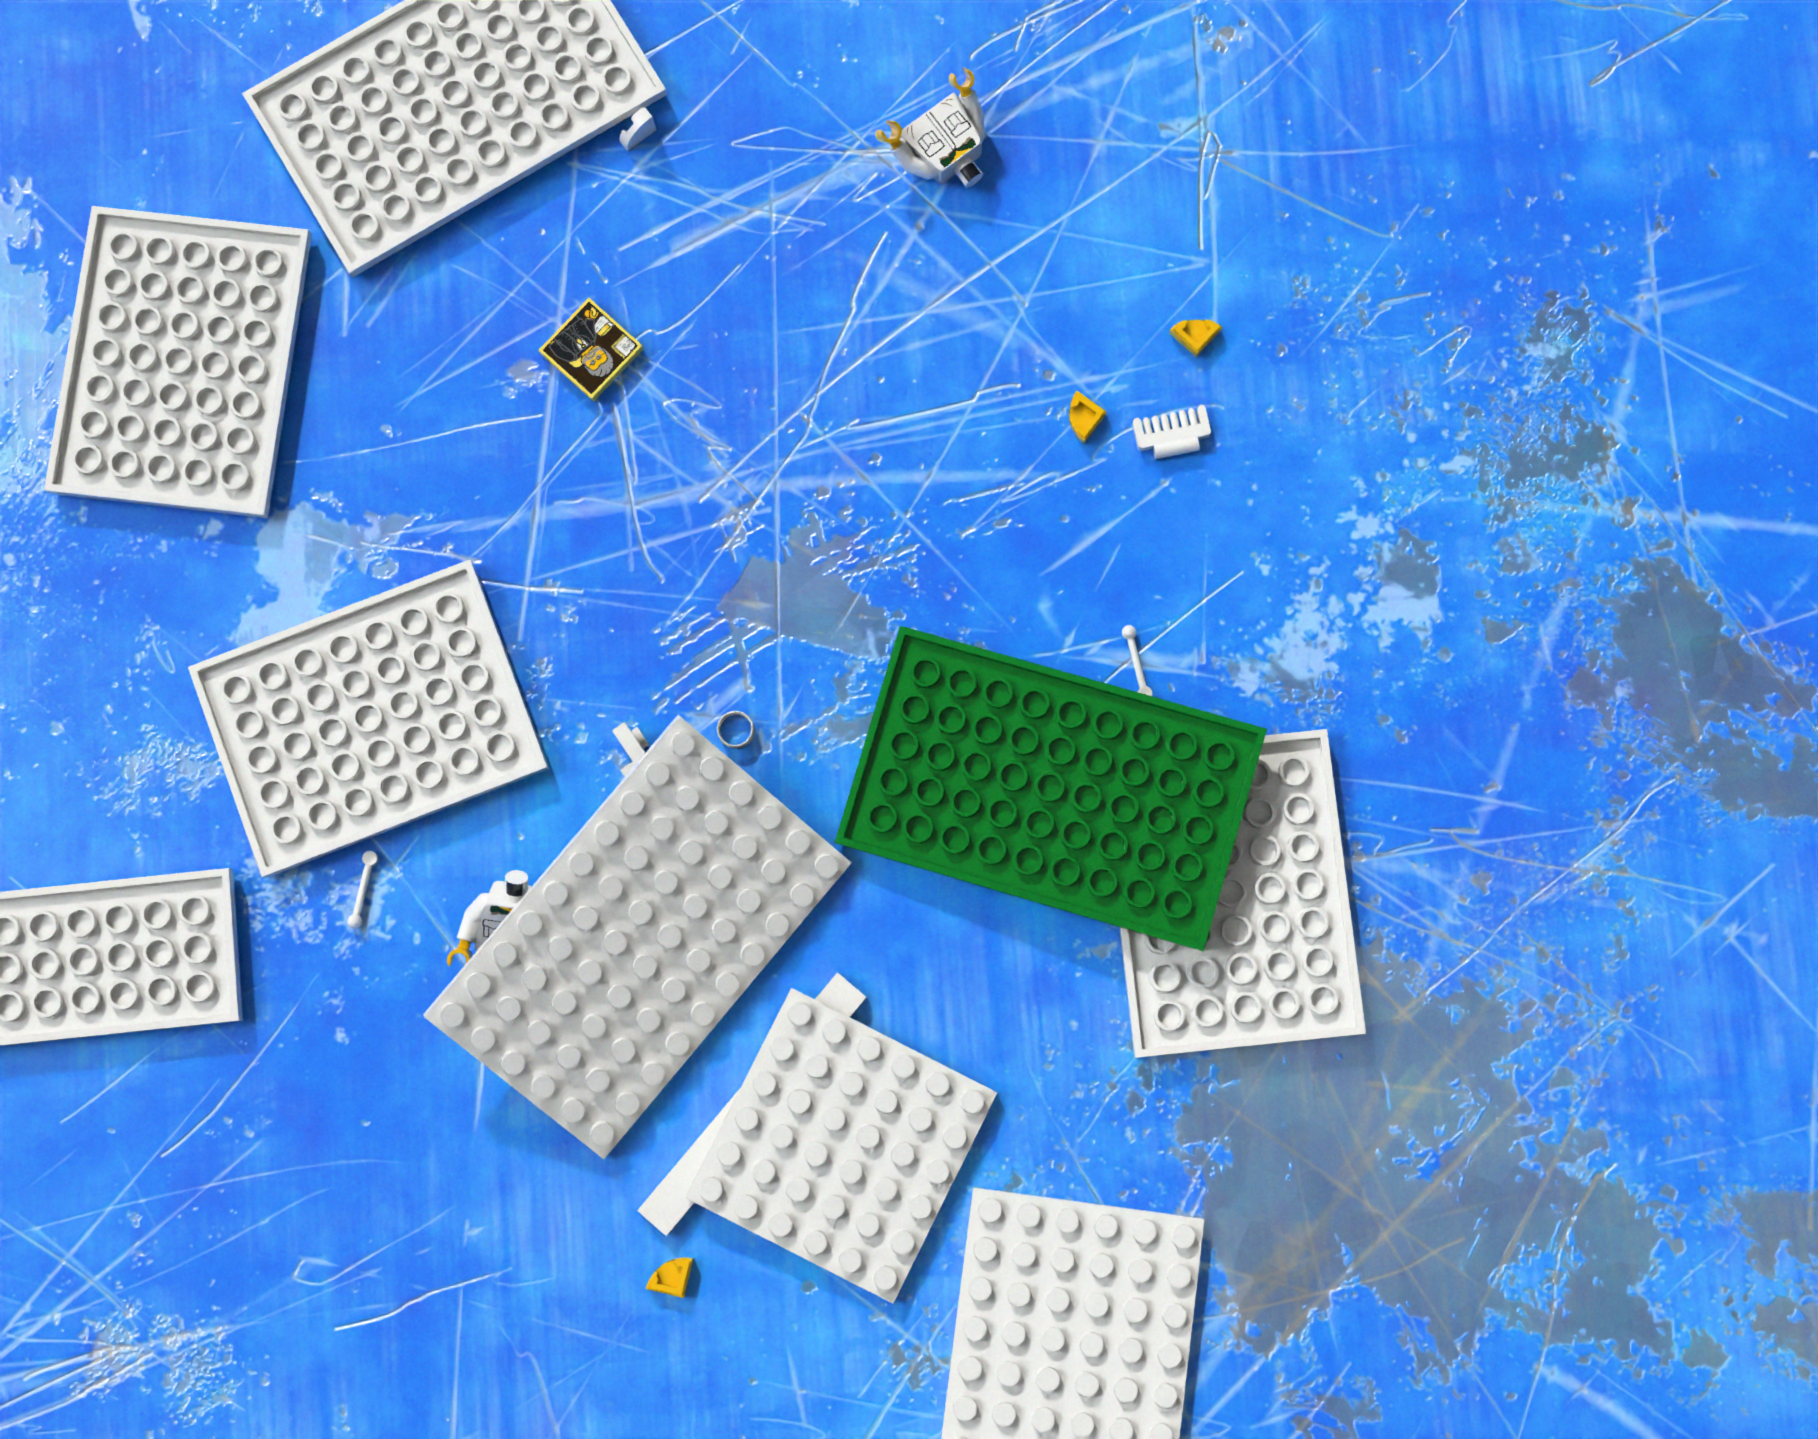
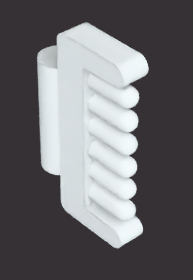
[1132,405,1211,459]

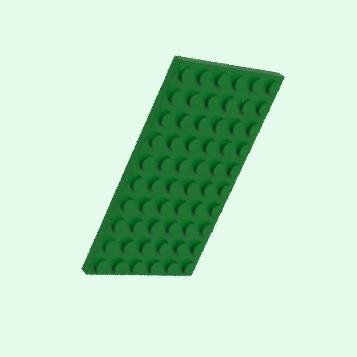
[834,626,1267,952]

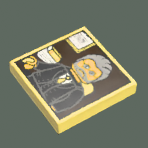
[538,298,644,402]

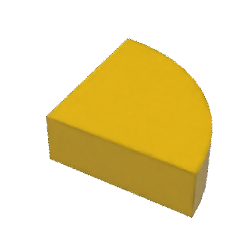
[1169,319,1222,357]
[1069,391,1107,444]
[646,1257,694,1298]

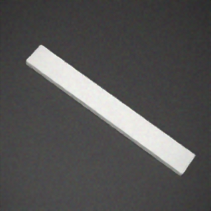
[637,972,867,1236]

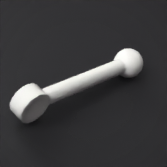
[1122,625,1152,696]
[347,851,379,929]

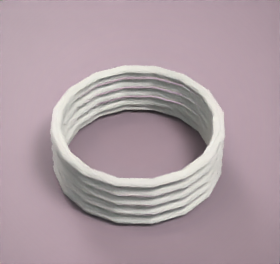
[717,711,755,749]

